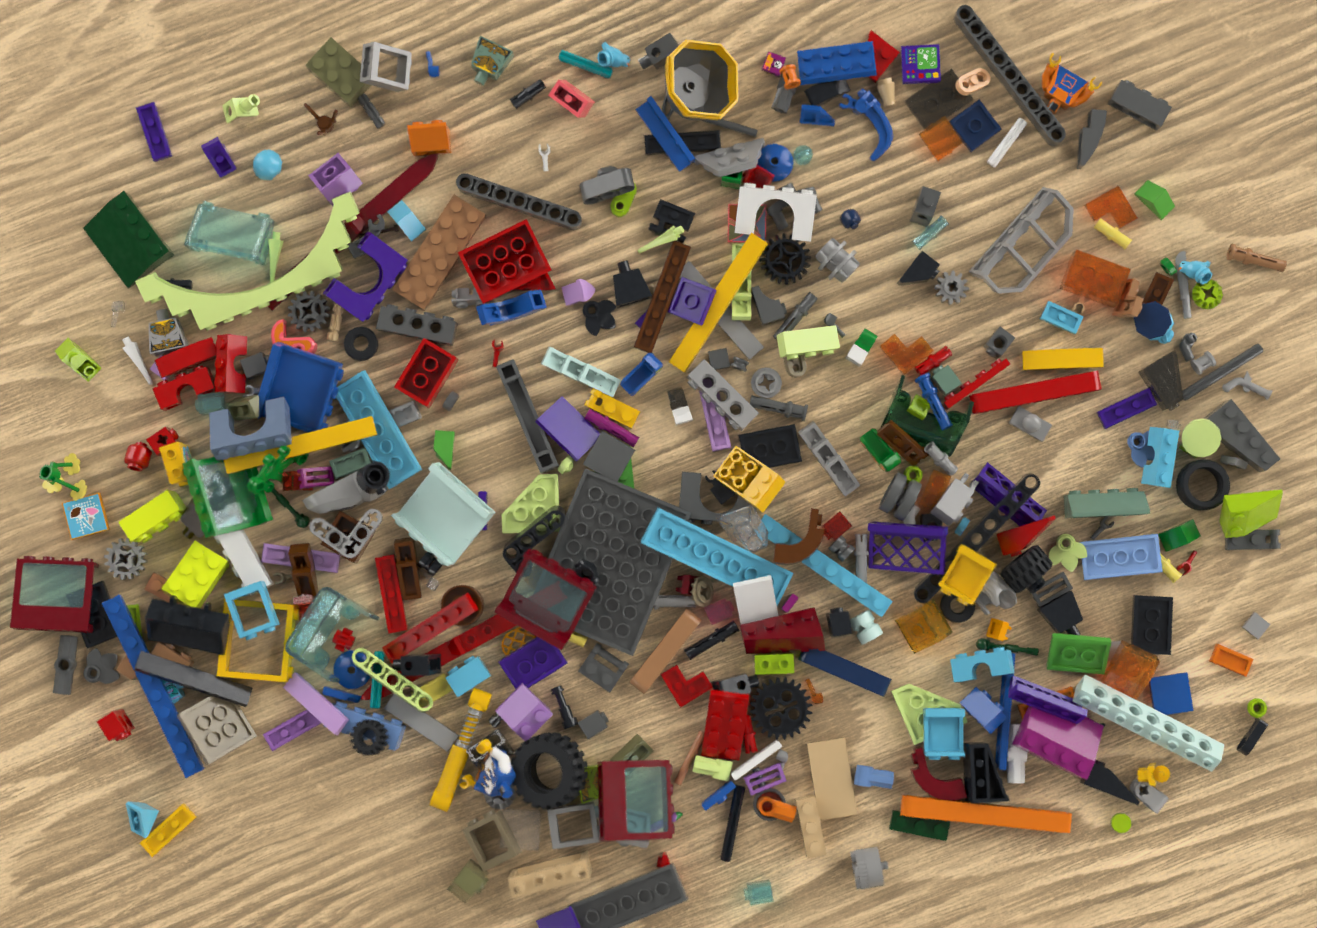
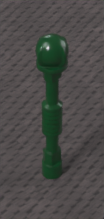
[271,487,310,528]
[976,638,1039,656]

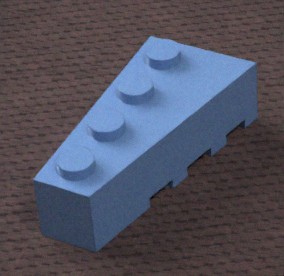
[323,701,406,751]

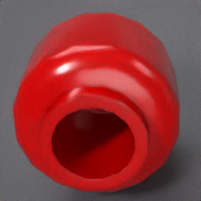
[124,442,152,472]

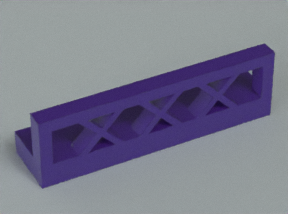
[969,462,1047,526]
[1008,675,1088,724]

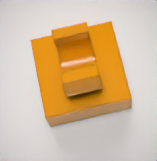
[986,618,1011,641]

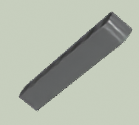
[456,173,582,230]

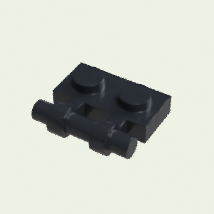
[648,199,695,244]

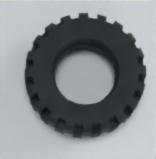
[511,732,588,810]

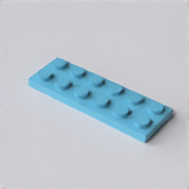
[336,370,422,489]

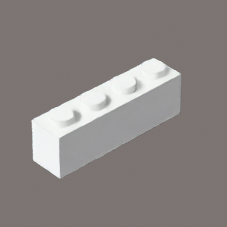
[214,517,274,596]

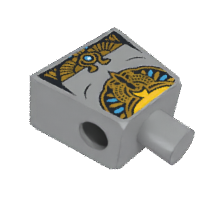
[149,309,189,356]

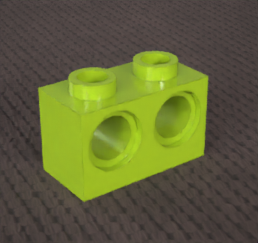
[754,653,794,675]

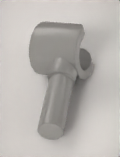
[776,749,788,778]

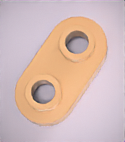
[955,68,991,96]

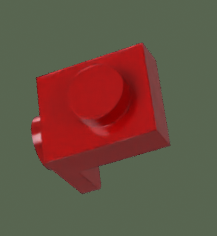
[742,165,775,188]

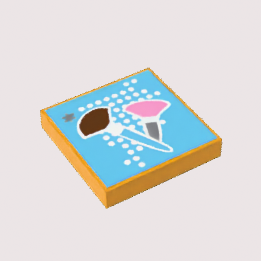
[62,493,110,540]

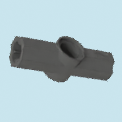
[53,635,78,695]

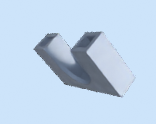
[209,397,292,460]

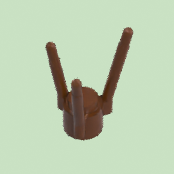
[304,103,338,136]

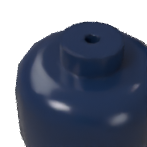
[840,209,861,229]

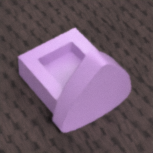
[561,279,595,306]

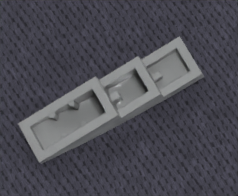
[798,421,860,496]

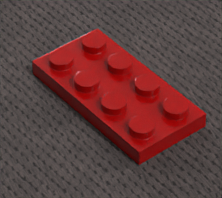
[701,690,749,761]

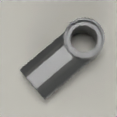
[771,75,799,114]

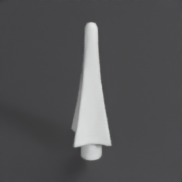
[122,336,153,385]

